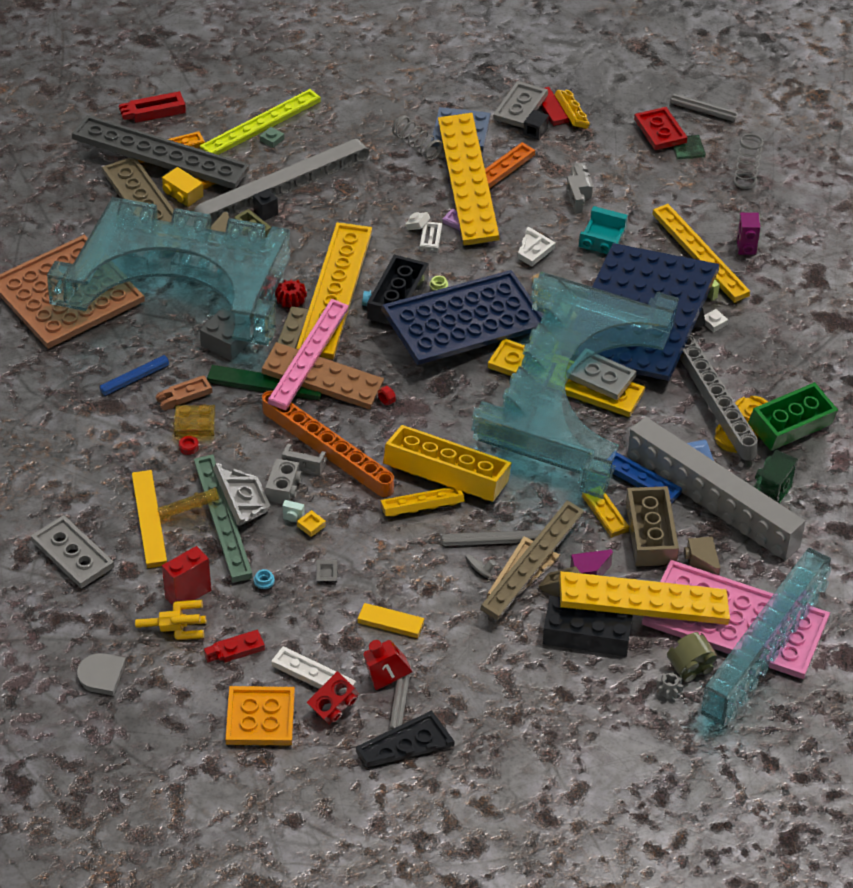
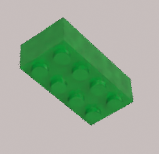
[748,382,838,451]

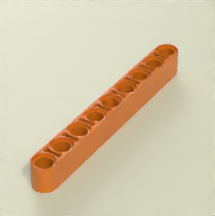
[262,391,394,497]

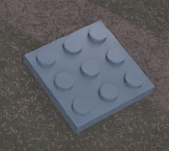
[431,107,491,152]

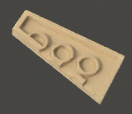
[486,536,560,598]

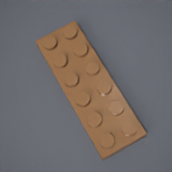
[262,342,384,410]

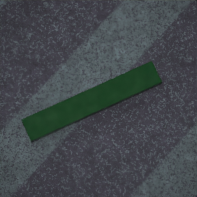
[207,365,322,401]

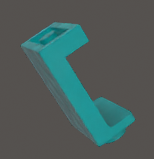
[579,206,628,254]

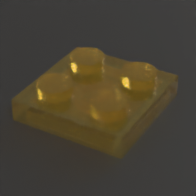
[174,405,215,437]

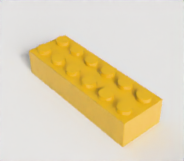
[383,425,512,502]

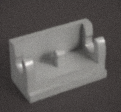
[282,444,327,476]

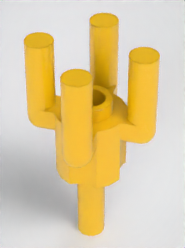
[135,600,207,640]

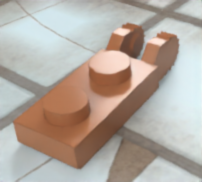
[155,375,213,411]

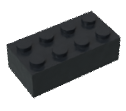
[367,254,429,325]
[542,596,633,657]

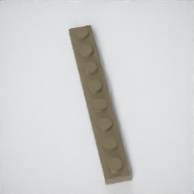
[480,500,584,621]

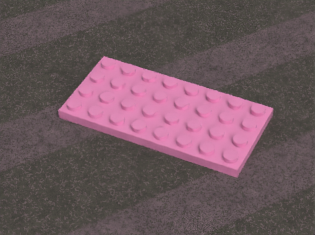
[642,560,830,679]

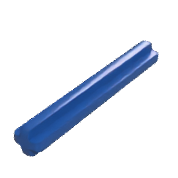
[99,355,169,396]

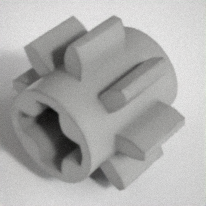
[656,672,684,700]

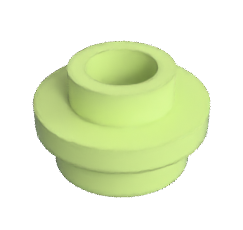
[430,276,448,291]

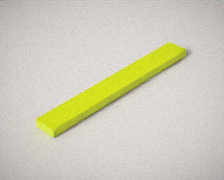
[200,89,321,155]

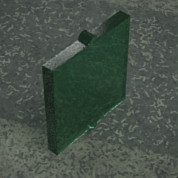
[673,135,706,159]

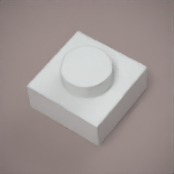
[405,212,430,230]
[704,309,728,333]

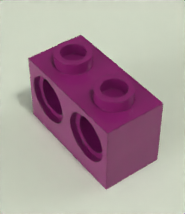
[736,212,760,255]

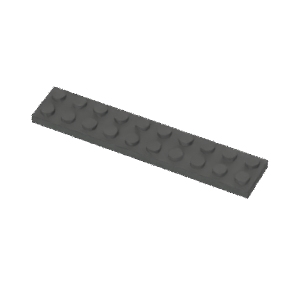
[72,115,249,189]

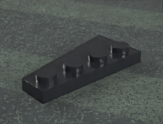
[356,710,455,768]

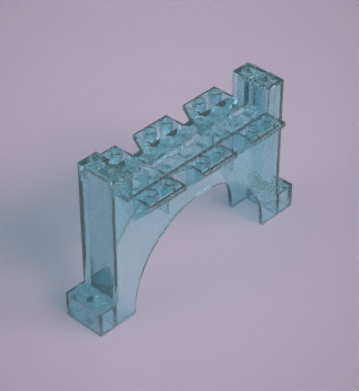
[47,197,290,346]
[471,271,679,499]

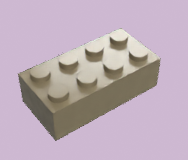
[626,486,679,566]

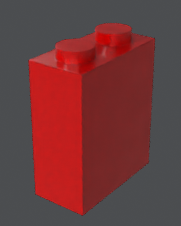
[162,546,212,606]

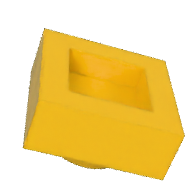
[297,510,326,537]

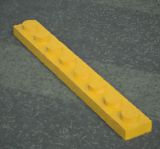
[652,204,750,303]

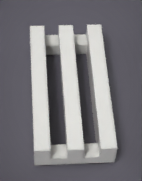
[420,222,442,252]

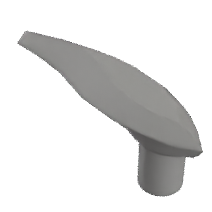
[466,554,496,578]

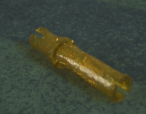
[158,487,220,520]

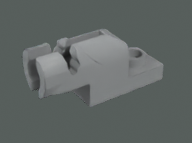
[566,163,594,214]

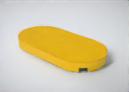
[715,396,768,453]

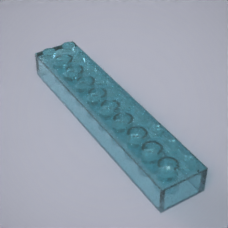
[701,548,832,726]

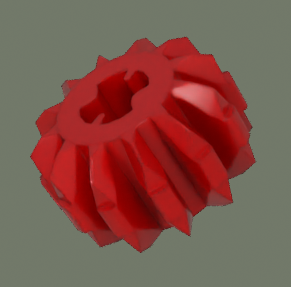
[275,278,307,308]

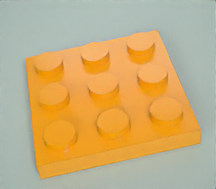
[225,686,295,745]

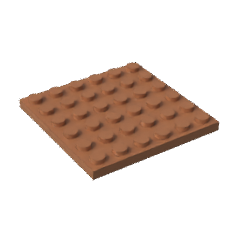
[0,235,145,349]

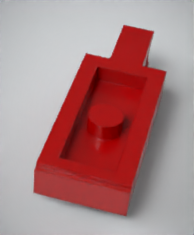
[204,629,265,663]

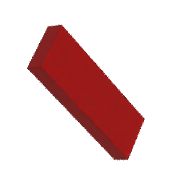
[540,87,569,126]

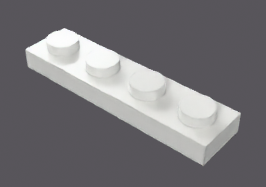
[271,646,356,696]

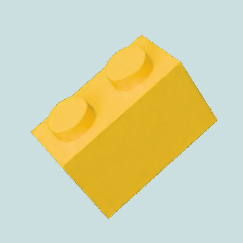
[162,167,204,207]

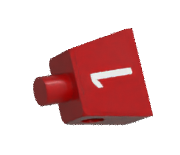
[363,640,412,690]

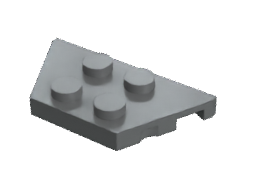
[213,463,271,525]

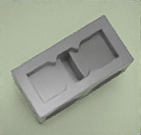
[265,459,302,504]

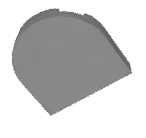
[77,653,126,696]

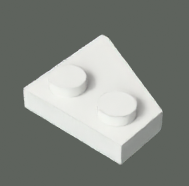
[518,227,556,266]

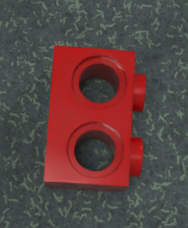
[307,671,359,725]

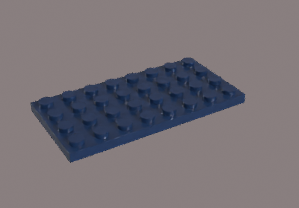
[381,270,549,365]

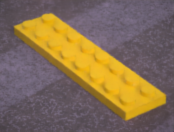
[488,339,645,417]
[559,571,730,625]

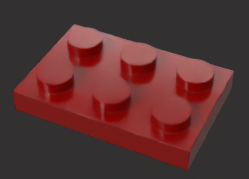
[634,107,688,150]

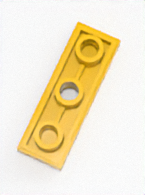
[554,90,590,129]

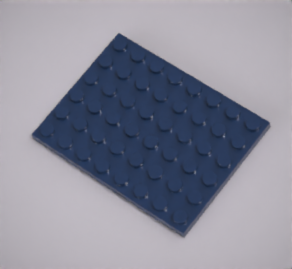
[560,243,719,381]

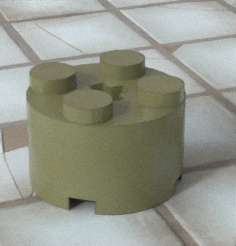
[667,632,717,683]

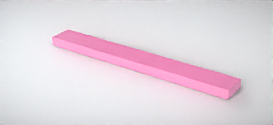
[268,299,349,410]

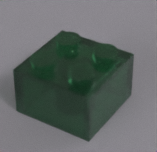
[754,450,798,504]

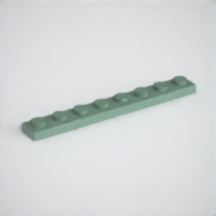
[194,455,253,583]

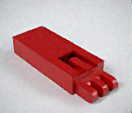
[118,91,186,123]

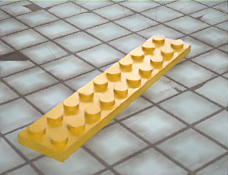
[438,113,500,245]
[296,222,372,360]

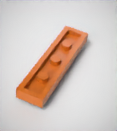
[485,142,535,189]

